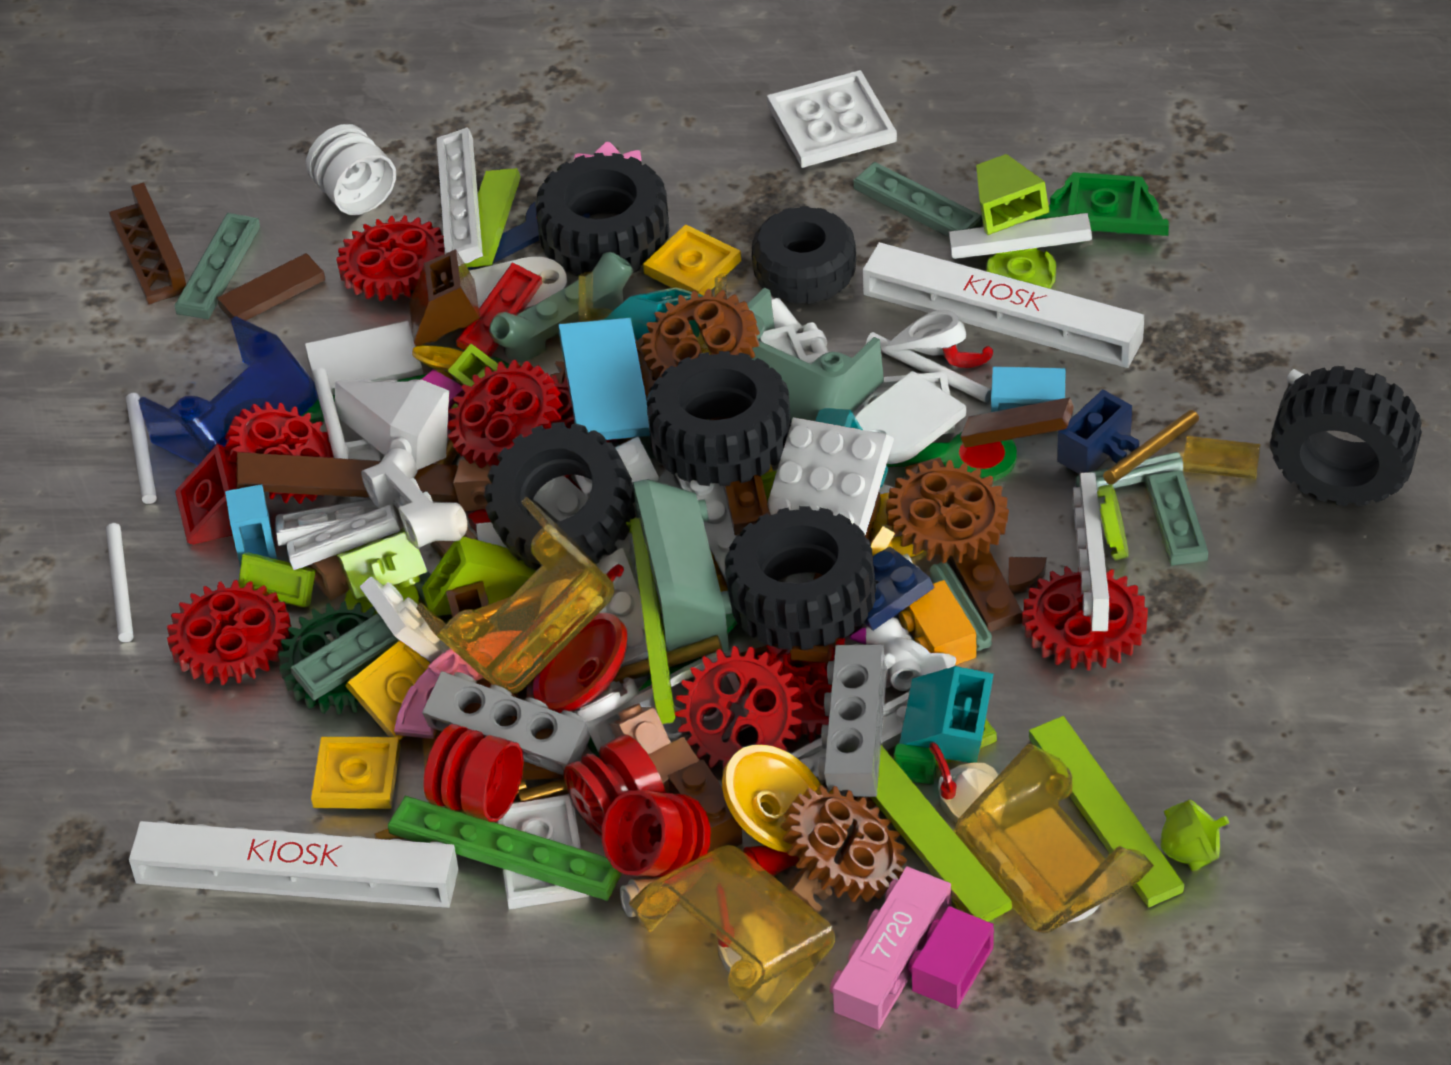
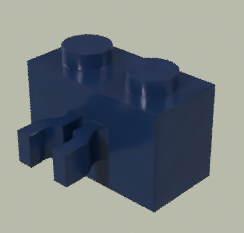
[1057,389,1140,474]

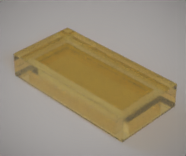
[1183,436,1261,479]

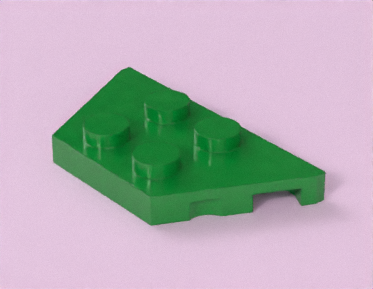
[1034,172,1169,236]

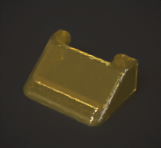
[955,743,1154,933]
[629,845,835,1026]

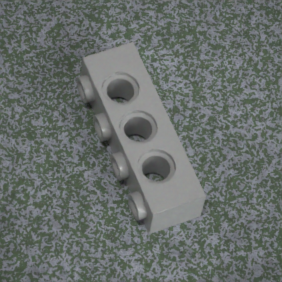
[818,644,887,797]
[422,671,590,775]

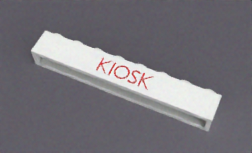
[863,242,1144,368]
[129,821,458,908]

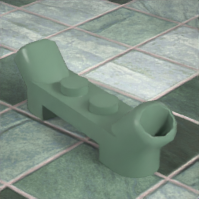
[489,252,633,362]

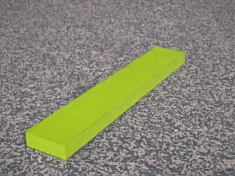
[630,518,676,724]
[1029,716,1184,908]
[870,745,1012,922]

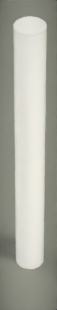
[866,332,992,403]
[312,368,349,459]
[126,393,157,504]
[106,523,134,642]

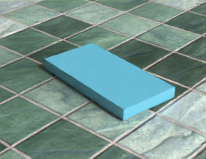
[559,318,650,440]

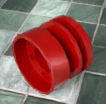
[423,724,524,822]
[564,734,666,839]
[602,790,711,878]

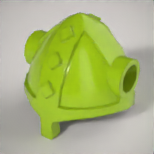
[1160,799,1230,872]

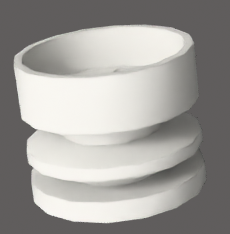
[306,124,396,215]

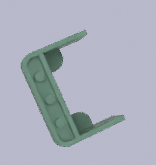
[747,288,884,423]
[633,479,732,657]

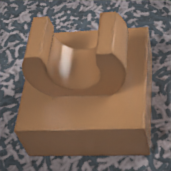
[777,868,833,916]

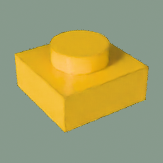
[869,521,895,556]

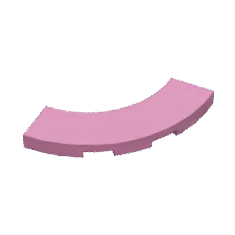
[394,631,527,739]

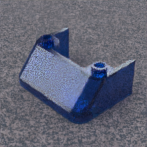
[138,316,318,465]

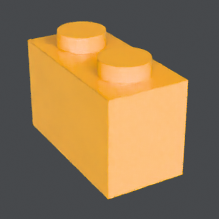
[899,580,976,665]

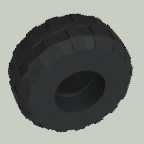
[751,206,856,304]

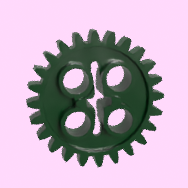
[278,601,377,715]

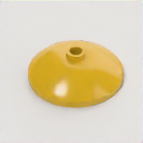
[722,745,821,852]

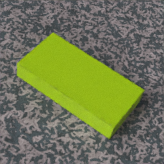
[238,552,316,608]

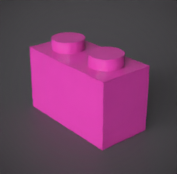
[908,906,994,1009]

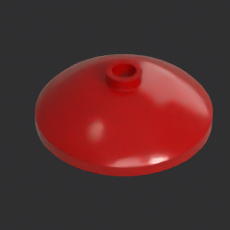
[533,613,627,713]

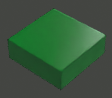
[894,743,936,784]

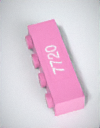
[830,866,951,1030]

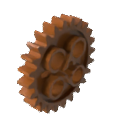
[641,289,760,380]
[886,460,1009,563]
[781,785,907,902]

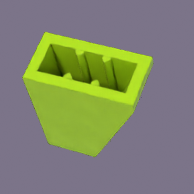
[976,154,1049,235]
[422,537,544,616]

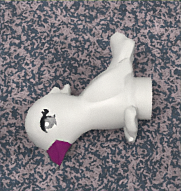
[850,617,956,691]

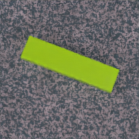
[465,168,521,268]

